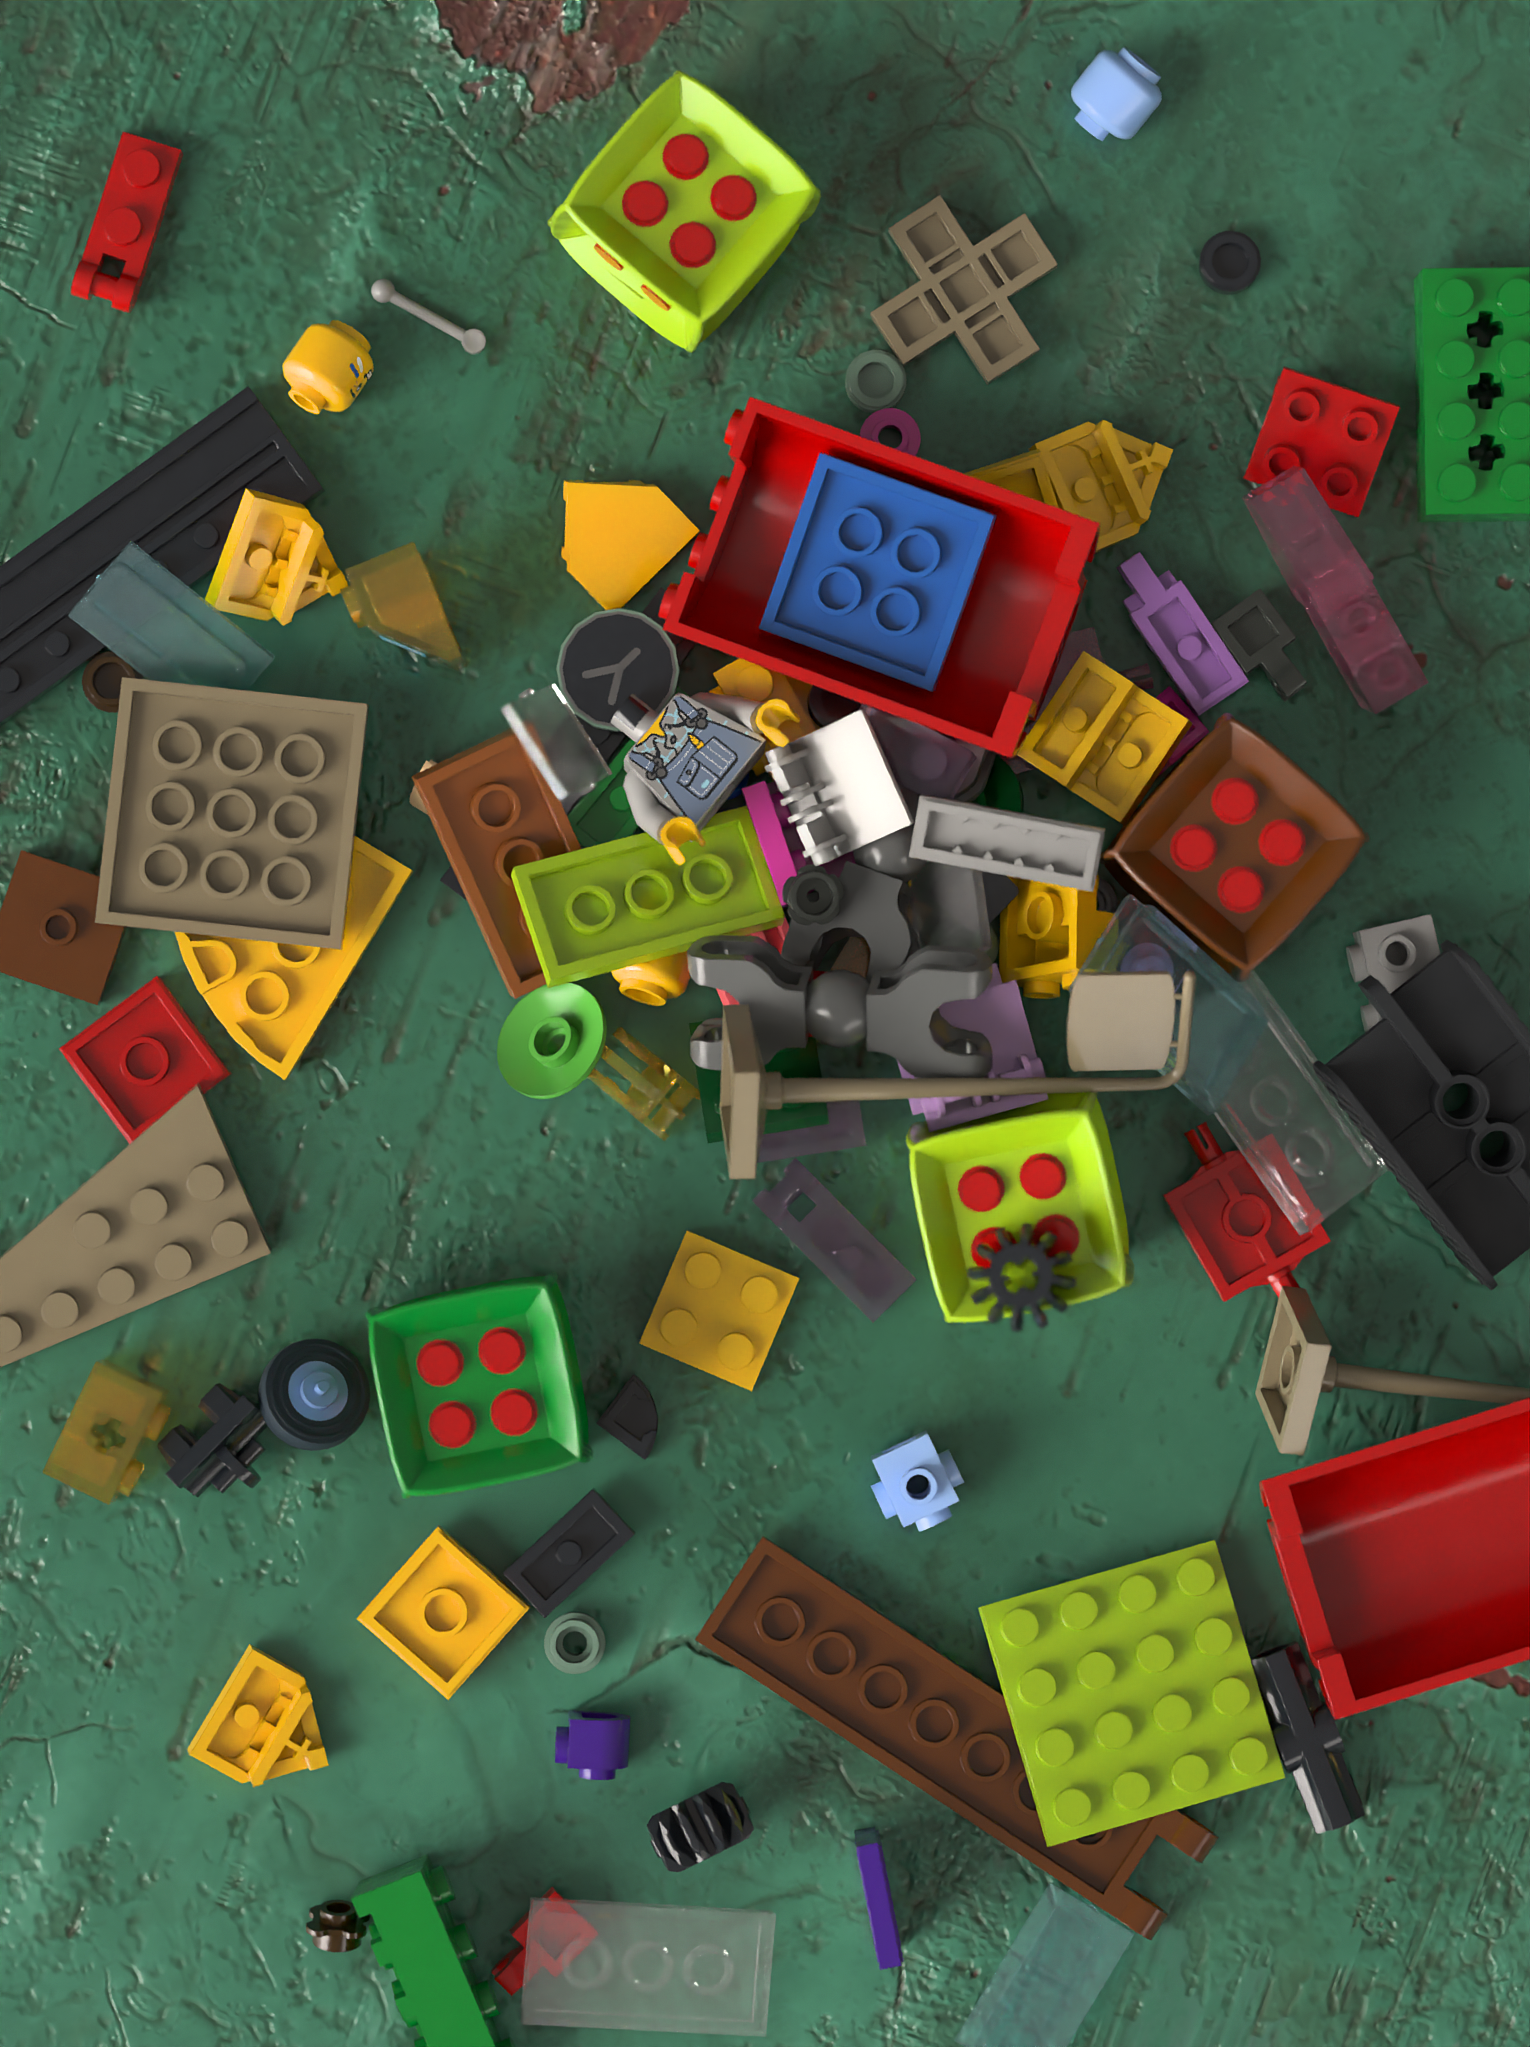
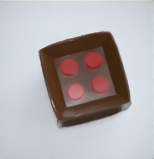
[1099,713,1370,983]

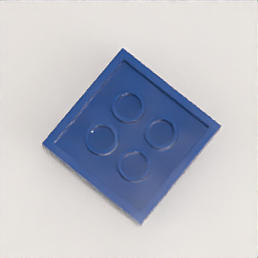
[759,452,997,692]

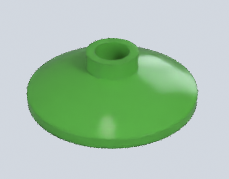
[497,983,607,1099]

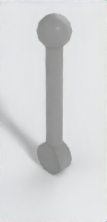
[371,279,486,354]

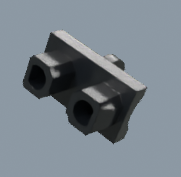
[157,1383,268,1497]

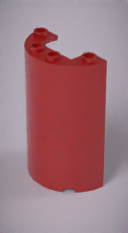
[659,397,1100,758]
[1259,1397,1530,1720]

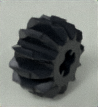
[968,1223,1076,1333]
[647,1782,754,1872]

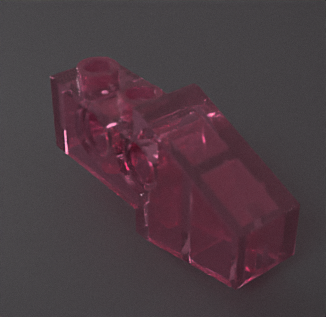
[1242,466,1429,714]

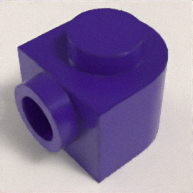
[555,1710,631,1780]

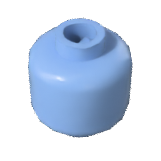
[1071,46,1162,141]

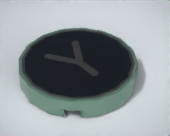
[556,608,680,732]

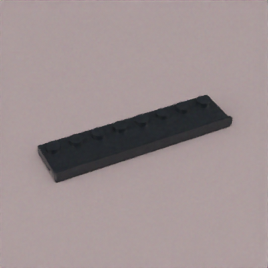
[0,386,325,727]

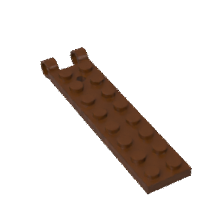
[695,1535,1219,1940]

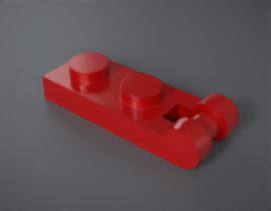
[71,131,183,313]

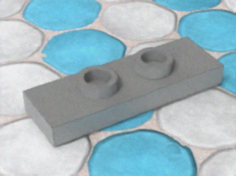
[909,794,1105,892]

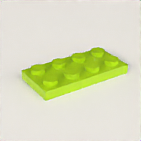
[511,805,785,988]

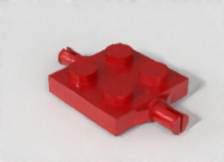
[1162,1121,1331,1302]

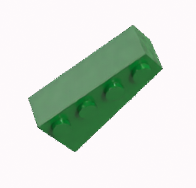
[351,1854,516,2047]

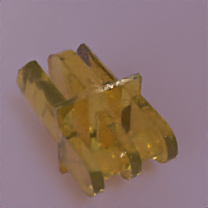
[587,1027,700,1142]

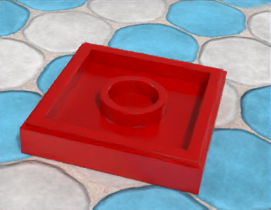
[59,976,232,1144]

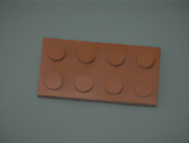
[411,723,581,999]

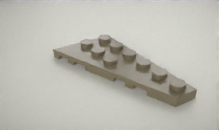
[0,1082,272,1367]

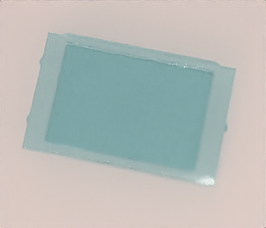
[1068,894,1270,1116]

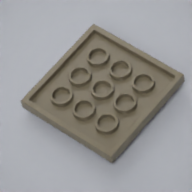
[95,677,369,950]

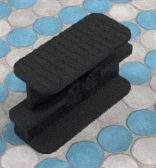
[1312,940,1530,1290]

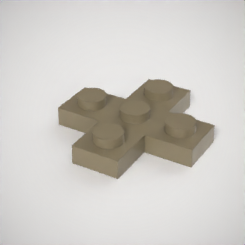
[870,195,1058,385]

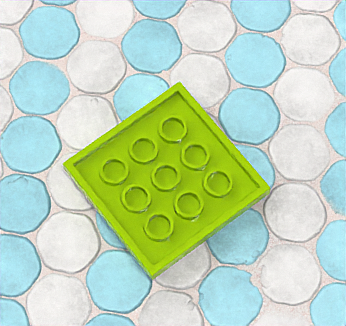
[978,1540,1285,1847]

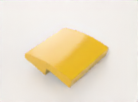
[1017,651,1193,826]

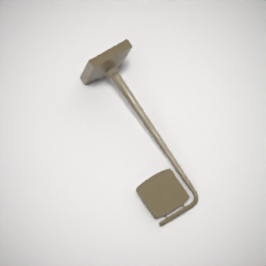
[720,971,1196,1179]
[1255,1286,1530,1456]

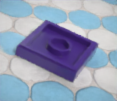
[854,1827,904,1970]

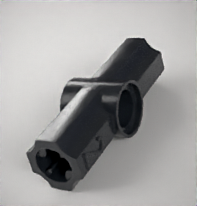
[1250,1641,1365,1834]

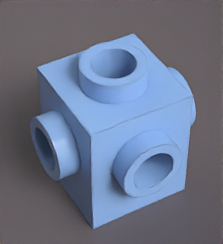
[871,1430,964,1531]

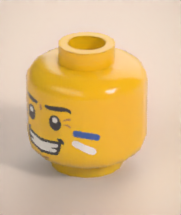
[282,320,374,414]

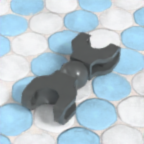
[781,708,997,983]
[687,935,993,1078]

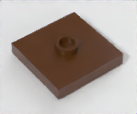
[0,850,127,1006]

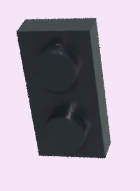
[503,1488,635,1618]

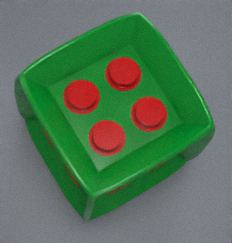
[366,1271,593,1499]

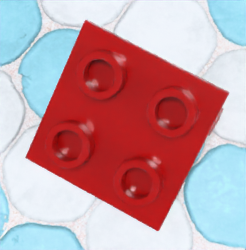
[1243,366,1400,518]

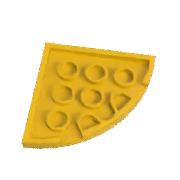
[175,836,413,1080]

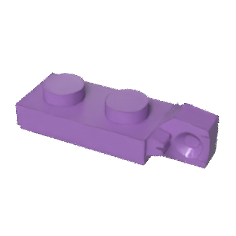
[1117,552,1249,717]

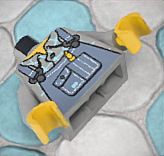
[610,692,801,865]

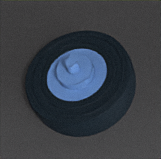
[258,1339,370,1451]

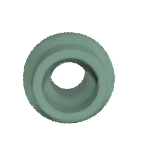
[544,1612,606,1674]

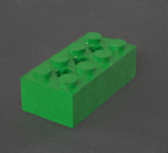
[1414,267,1530,522]

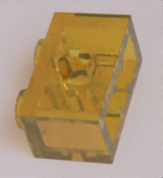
[42,1359,172,1505]

